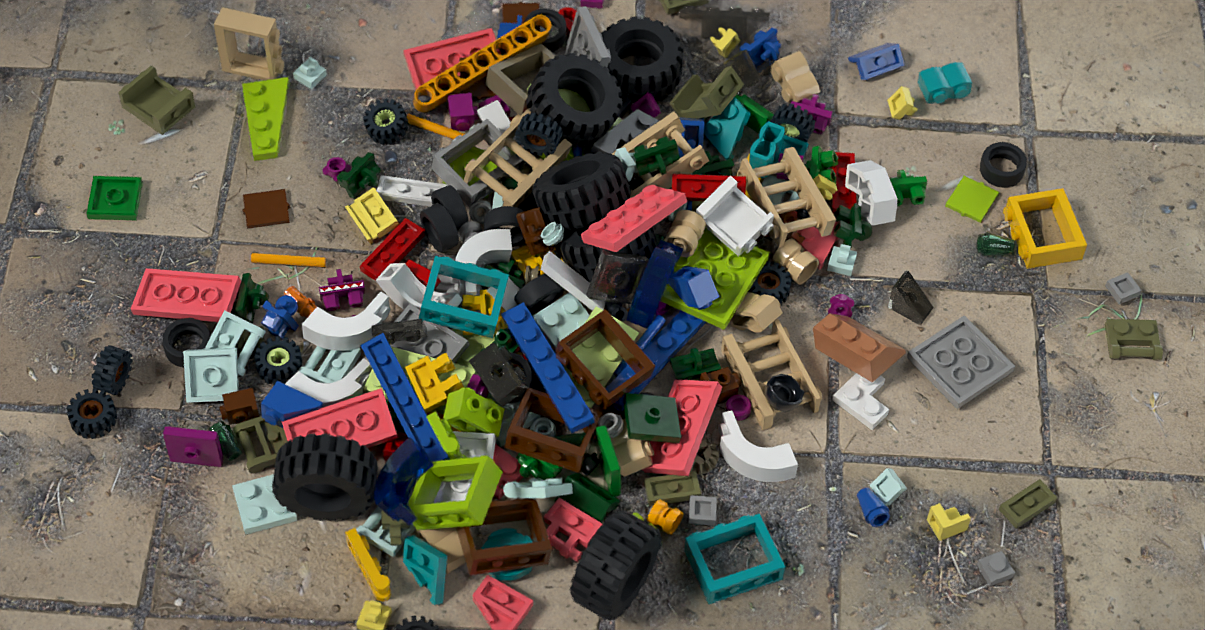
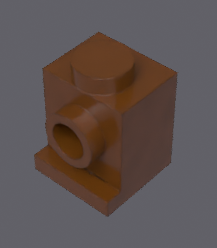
[700,367,741,405]
[219,388,259,425]

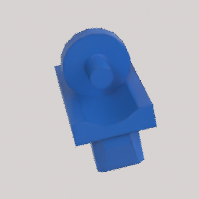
[740,27,781,69]
[261,295,299,340]

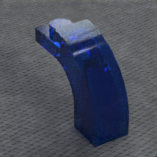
[626,240,684,329]
[374,437,434,526]

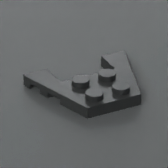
[590,109,678,189]

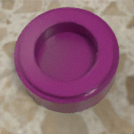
[726,394,752,421]

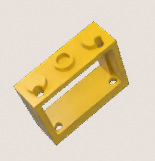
[1003,188,1087,269]

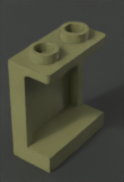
[119,65,195,135]
[670,66,744,118]

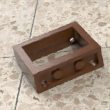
[555,309,655,410]
[505,387,602,473]
[456,498,552,575]

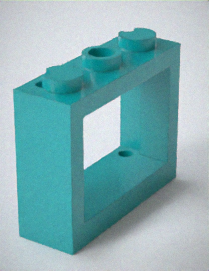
[419,256,509,338]
[684,513,785,604]

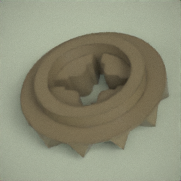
[690,437,719,474]

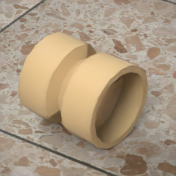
[664,210,706,257]
[772,239,819,284]

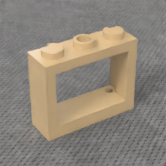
[214,7,284,80]

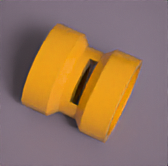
[647,499,683,535]

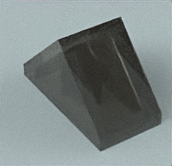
[888,271,934,324]

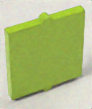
[945,176,999,223]

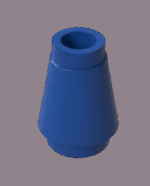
[857,488,890,527]

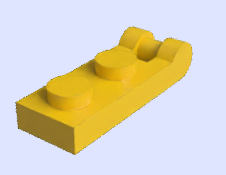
[345,528,391,602]

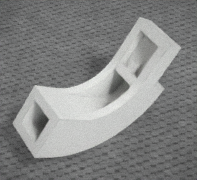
[451,229,512,296]
[376,263,463,310]
[302,292,390,351]
[285,358,372,408]
[718,411,798,482]

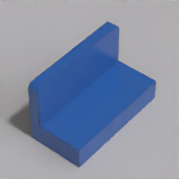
[848,43,905,80]

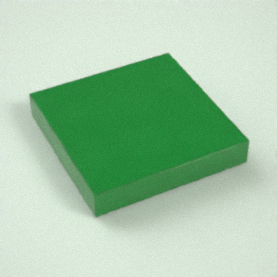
[86,176,143,221]
[596,425,621,497]

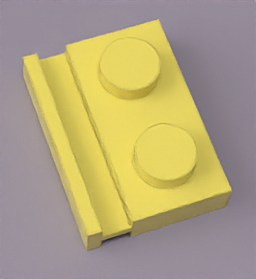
[345,187,399,245]

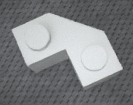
[845,160,897,226]

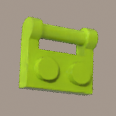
[426,411,467,460]

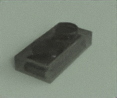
[371,319,428,345]

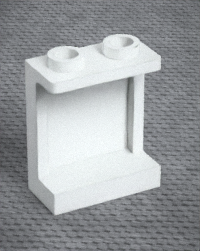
[696,176,774,257]

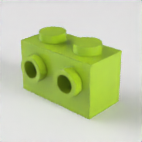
[443,387,505,438]

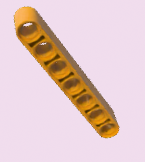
[413,15,551,113]

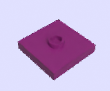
[163,426,224,467]

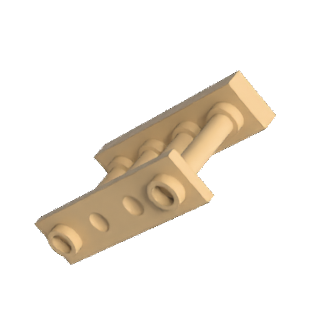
[464,109,572,208]
[612,111,709,198]
[737,147,836,248]
[721,319,822,430]

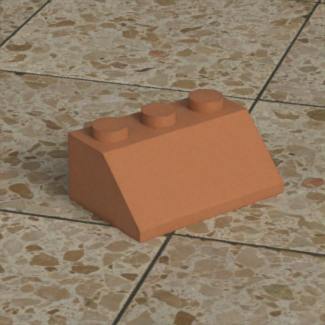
[813,313,906,382]

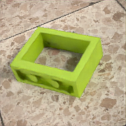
[403,456,502,530]

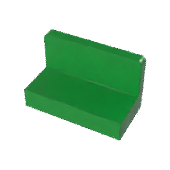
[735,94,774,134]

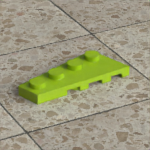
[242,77,289,161]

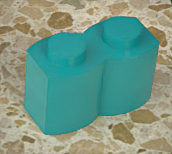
[917,62,972,104]
[749,122,785,179]

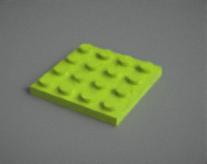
[635,228,769,330]

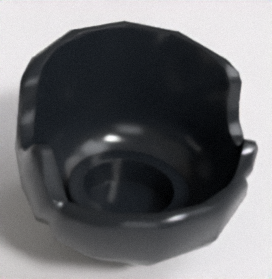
[765,374,804,412]

